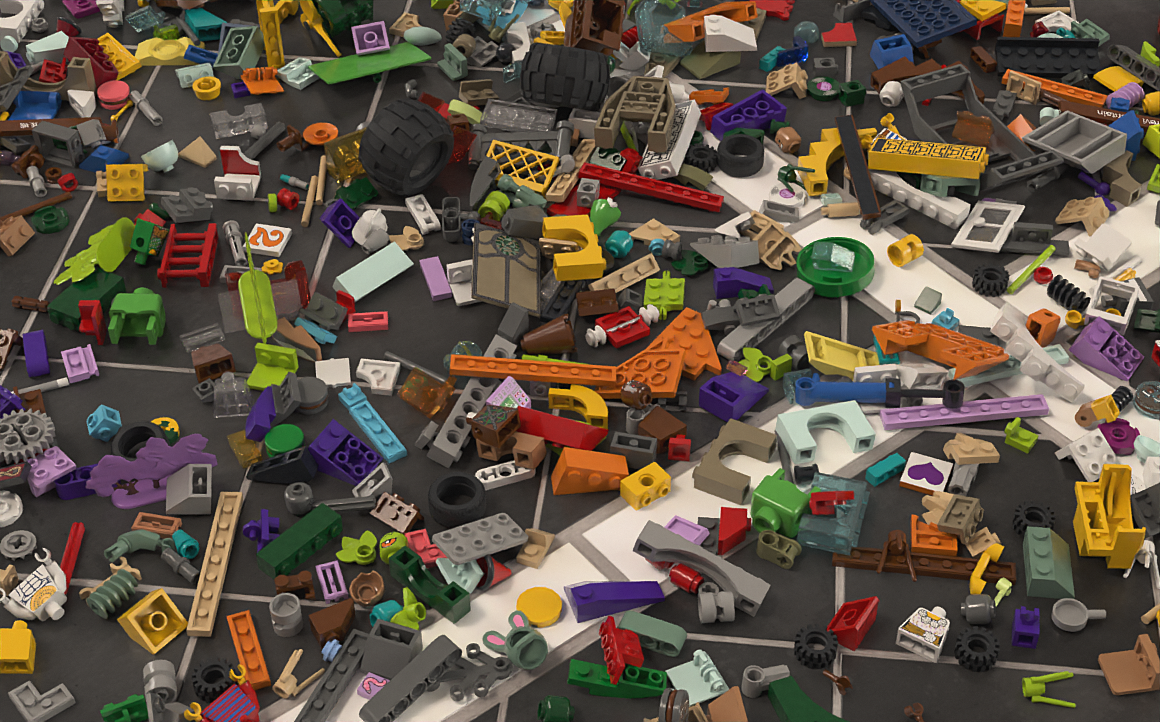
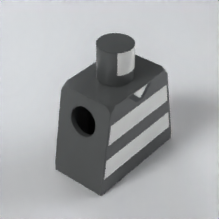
[1101,277,1154,316]

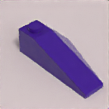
[563,581,665,623]

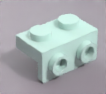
[436,558,484,594]

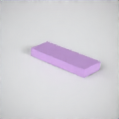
[420,256,452,301]

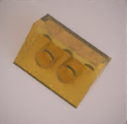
[324,127,367,183]

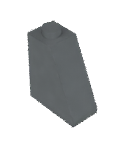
[501,205,548,239]

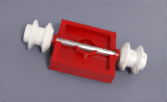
[585,304,659,348]

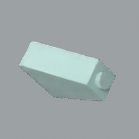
[26,31,69,64]

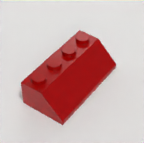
[517,406,609,451]

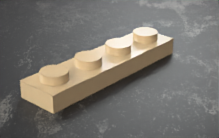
[588,253,660,293]

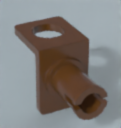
[277,125,312,152]

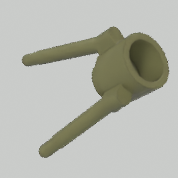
[488,0,520,43]

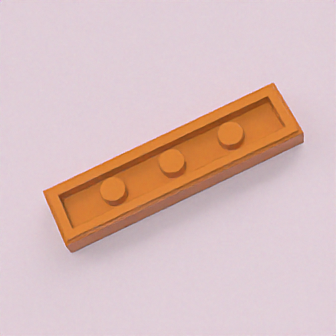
[226,610,271,690]

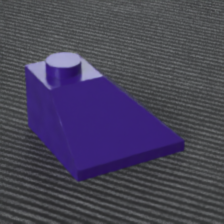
[320,198,360,248]

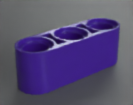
[22,330,50,378]
[54,464,121,500]

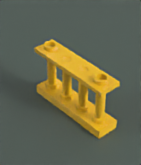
[256,0,285,69]

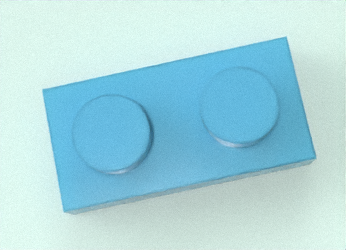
[294,317,337,344]

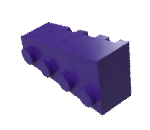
[710,89,787,140]

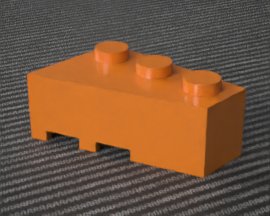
[551,447,629,495]

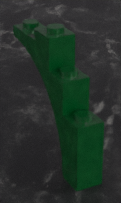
[768,676,849,722]

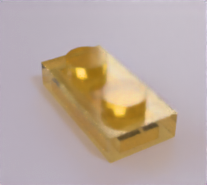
[227,429,262,468]

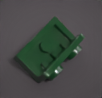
[334,177,379,210]

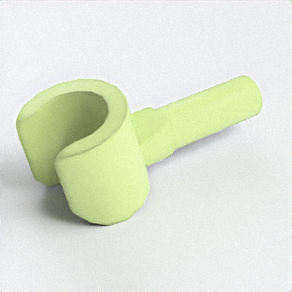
[994,577,1012,607]

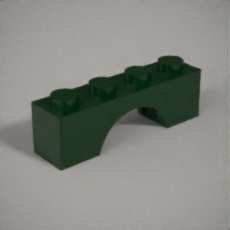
[389,545,471,624]

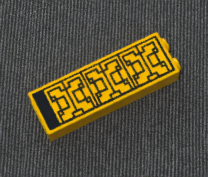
[868,138,989,179]

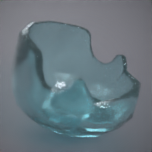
[794,21,819,43]

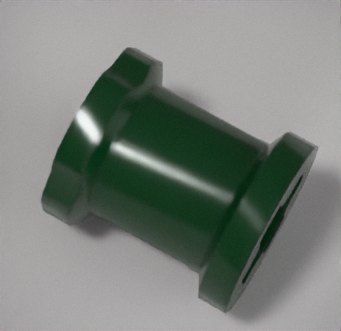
[770,119,790,135]

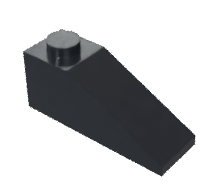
[246,446,319,484]

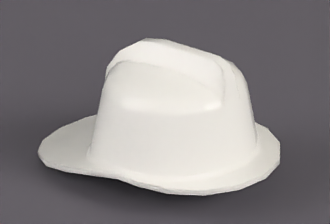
[352,208,388,245]

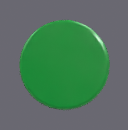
[265,424,306,458]

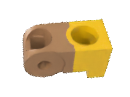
[1075,395,1120,427]

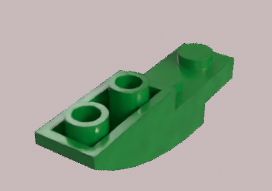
[567,659,667,698]

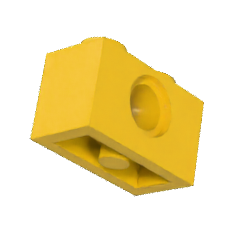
[620,462,671,511]

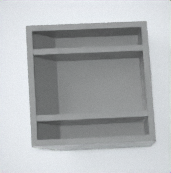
[1022,110,1127,174]

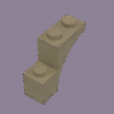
[1102,150,1142,207]

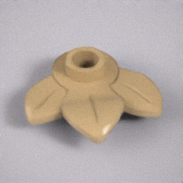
[389,226,424,251]

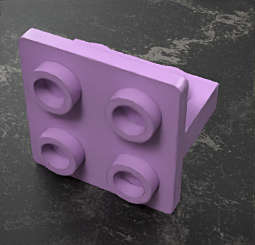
[27,446,76,497]

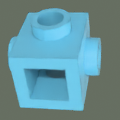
[87,404,122,442]

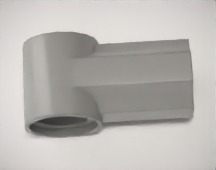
[948,463,979,496]
[741,665,790,698]

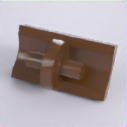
[11,145,45,179]

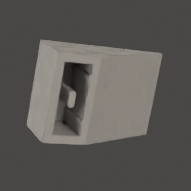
[690,235,759,268]

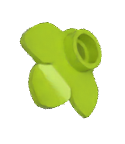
[733,347,773,382]
[336,530,377,565]

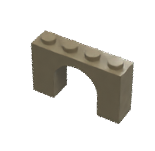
[692,418,777,505]

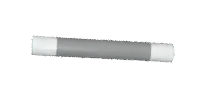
[11,377,69,394]

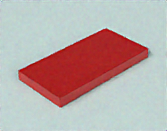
[547,183,621,217]

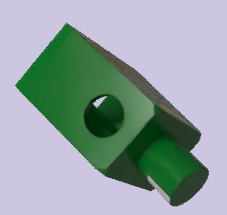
[130,218,169,265]

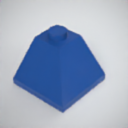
[79,145,130,173]

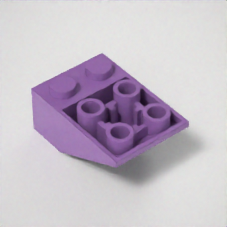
[1069,316,1144,381]

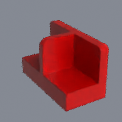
[78,300,107,345]

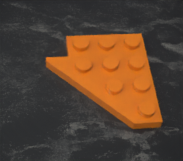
[647,307,722,381]

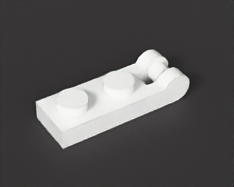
[405,194,441,235]

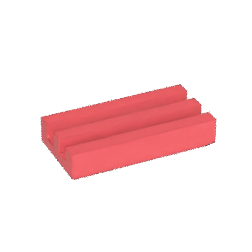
[348,311,388,332]

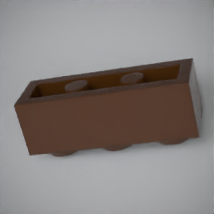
[970,46,997,73]

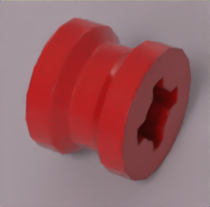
[277,188,300,210]

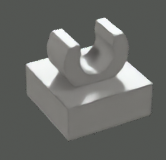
[415,421,439,450]

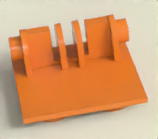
[240,67,284,95]

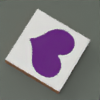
[899,452,953,496]

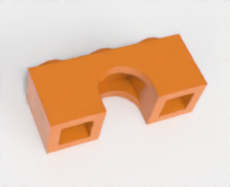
[1003,0,1026,37]

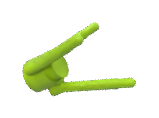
[1022,671,1076,708]

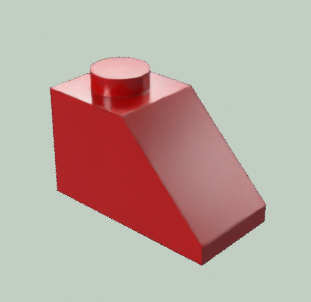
[718,507,751,555]

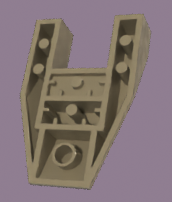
[594,76,676,153]

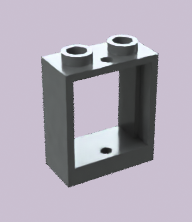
[32,121,85,169]

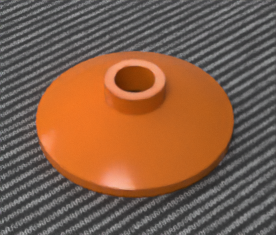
[303,123,338,145]

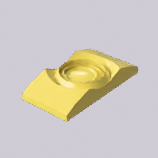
[135,37,205,66]
[804,331,880,381]

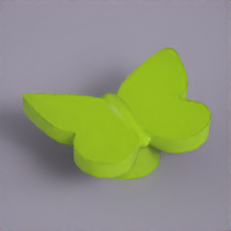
[391,587,426,630]

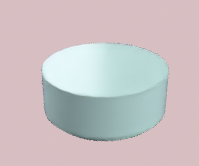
[0,36,18,52]

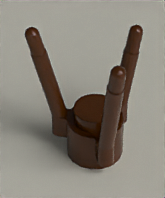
[877,530,917,582]

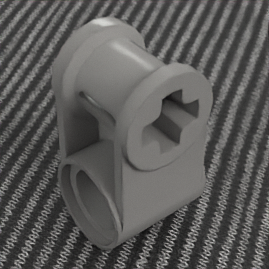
[626,404,660,435]

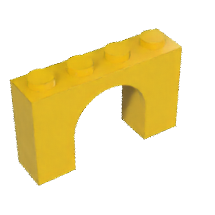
[542,215,606,281]

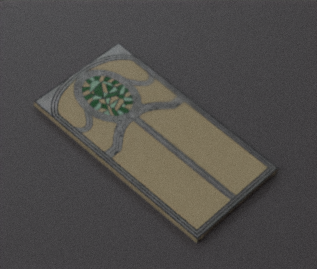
[471,222,541,318]

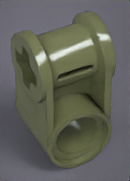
[756,530,802,569]

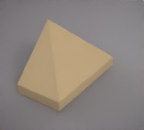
[178,136,217,168]

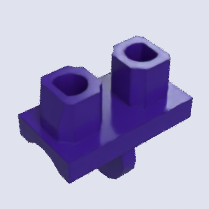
[243,509,280,553]

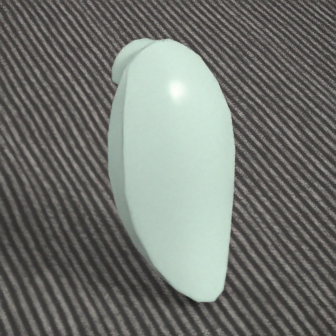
[404,26,442,46]

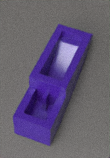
[245,386,276,442]

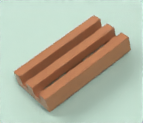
[131,512,182,539]

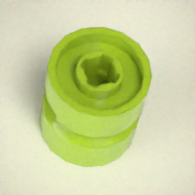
[478,191,510,226]

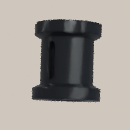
[794,463,820,485]

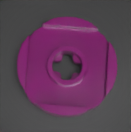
[1097,418,1140,455]

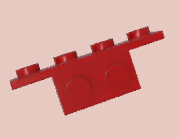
[599,616,644,685]

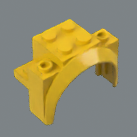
[1073,464,1146,569]

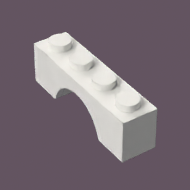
[506,22,533,75]

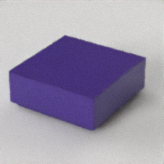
[231,82,251,98]

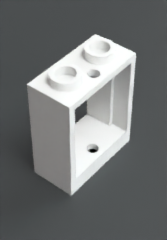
[1084,276,1140,335]

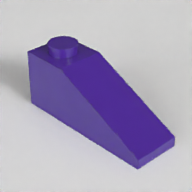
[713,267,774,299]

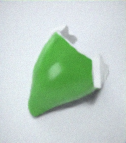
[590,198,621,236]

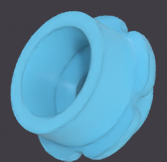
[649,239,665,256]

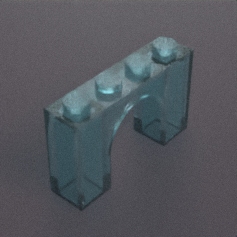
[797,472,870,556]

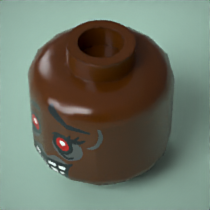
[620,380,652,410]

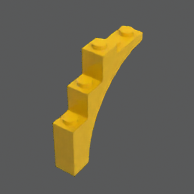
[797,128,877,196]

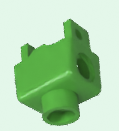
[108,287,166,345]
[750,468,821,538]

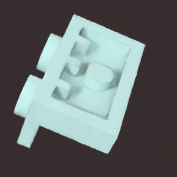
[175,63,214,88]

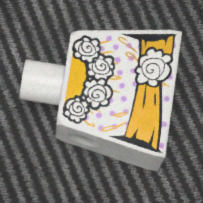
[896,607,950,663]

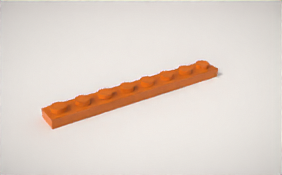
[450,354,616,387]

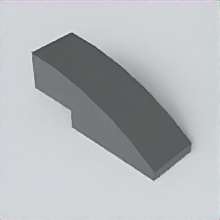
[470,156,501,212]

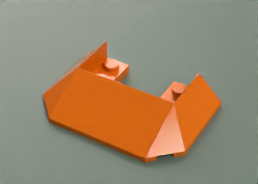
[872,320,1009,380]

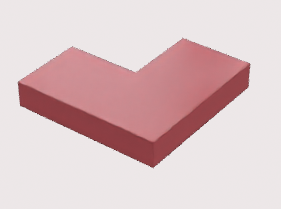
[404,529,447,568]

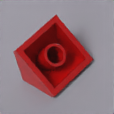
[827,596,879,652]

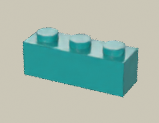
[759,46,786,72]
[865,453,906,487]

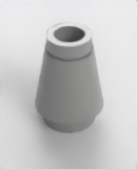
[361,228,390,254]

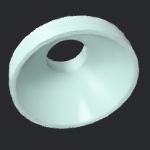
[1134,435,1160,463]

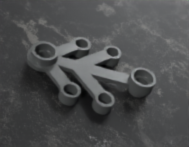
[427,643,513,701]

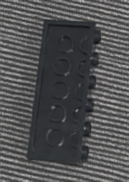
[995,37,1101,78]

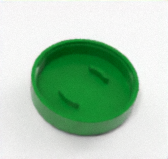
[796,237,875,297]

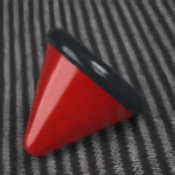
[475,554,512,591]

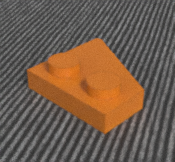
[689,88,729,105]

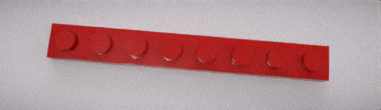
[578,162,724,212]

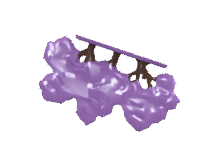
[86,434,218,509]

